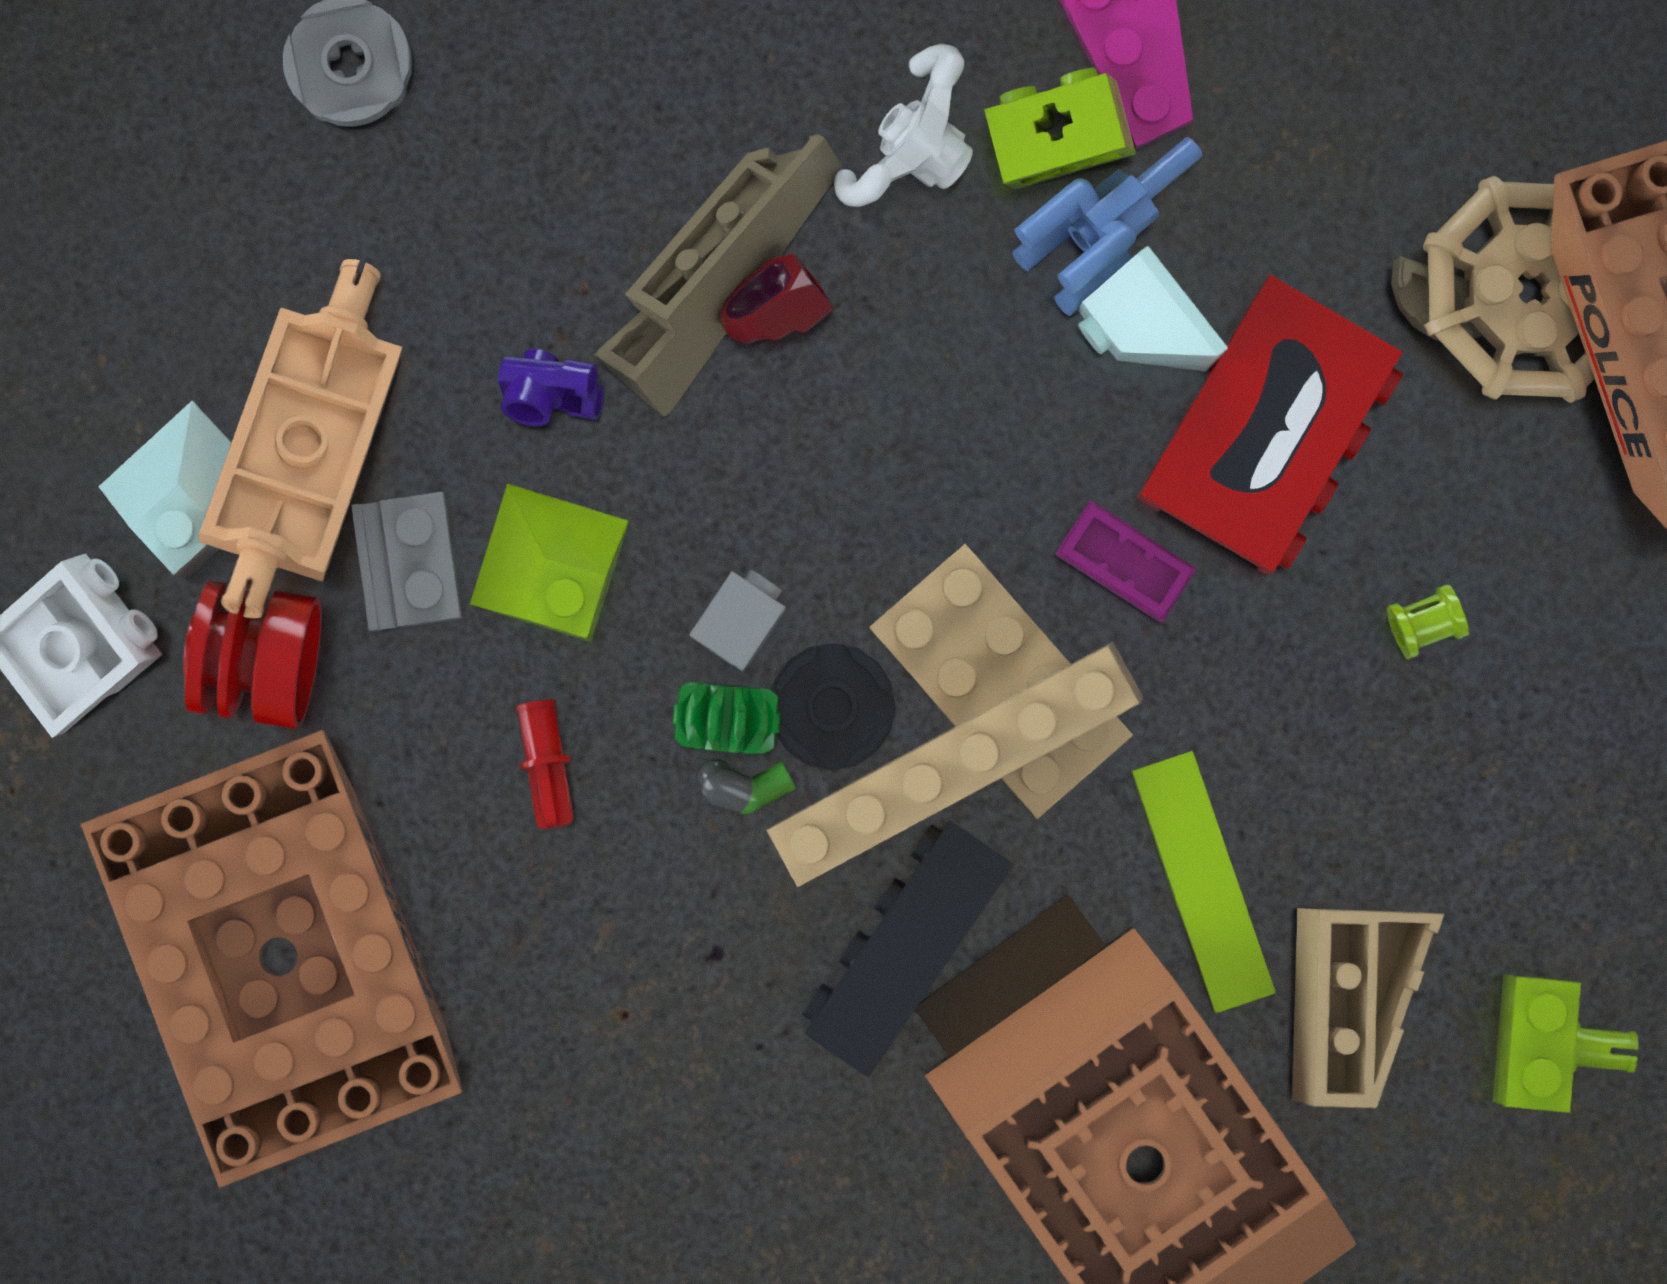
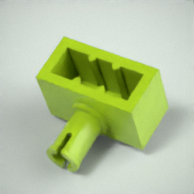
[1492,974,1638,1113]

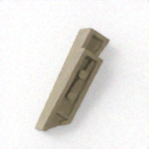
[594,134,842,417]

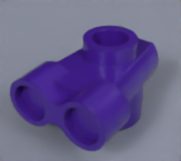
[498,349,604,427]

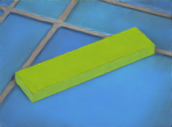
[1131,751,1276,1014]

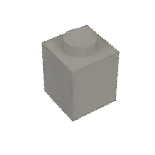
[689,570,786,673]

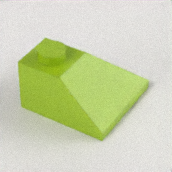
[470,483,629,642]

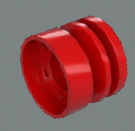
[183,580,322,729]

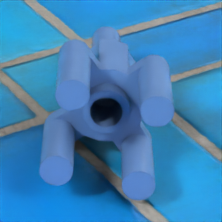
[1012,137,1202,316]

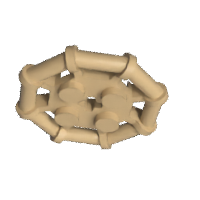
[1423,176,1595,403]

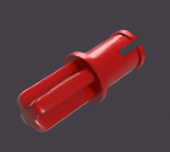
[515,699,574,829]

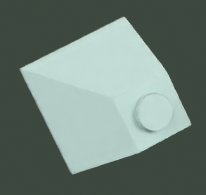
[1078,246,1228,372]
[99,401,232,580]

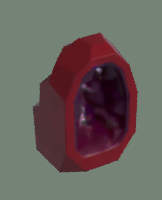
[720,254,835,344]

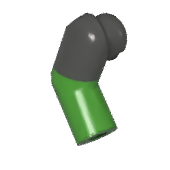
[698,759,796,814]

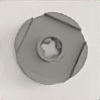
[283,0,412,126]

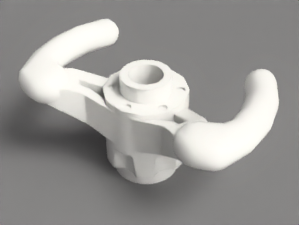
[834,44,973,207]

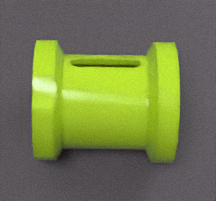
[1387,584,1469,660]

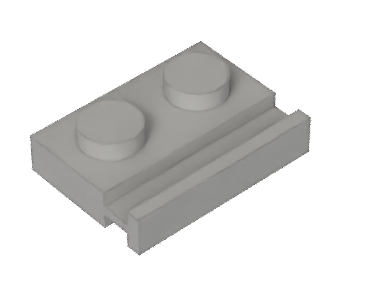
[351,492,463,632]

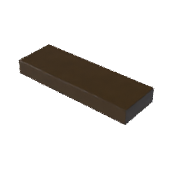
[915,894,1106,1058]

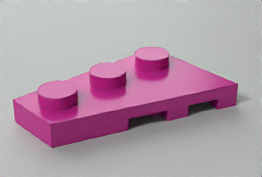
[1059,0,1193,151]

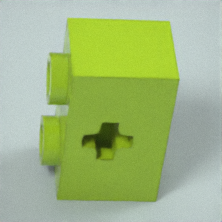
[984,68,1136,190]

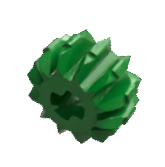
[672,682,781,754]

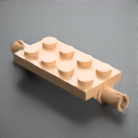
[198,259,402,618]

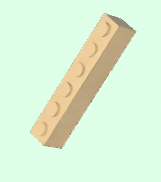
[767,641,1143,887]

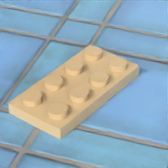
[869,544,1133,819]

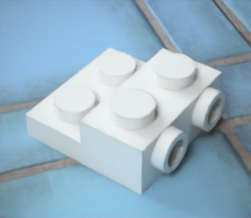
[0,553,162,738]

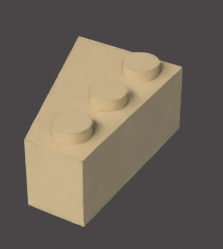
[1292,908,1444,1108]

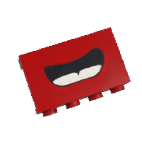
[1136,274,1403,576]

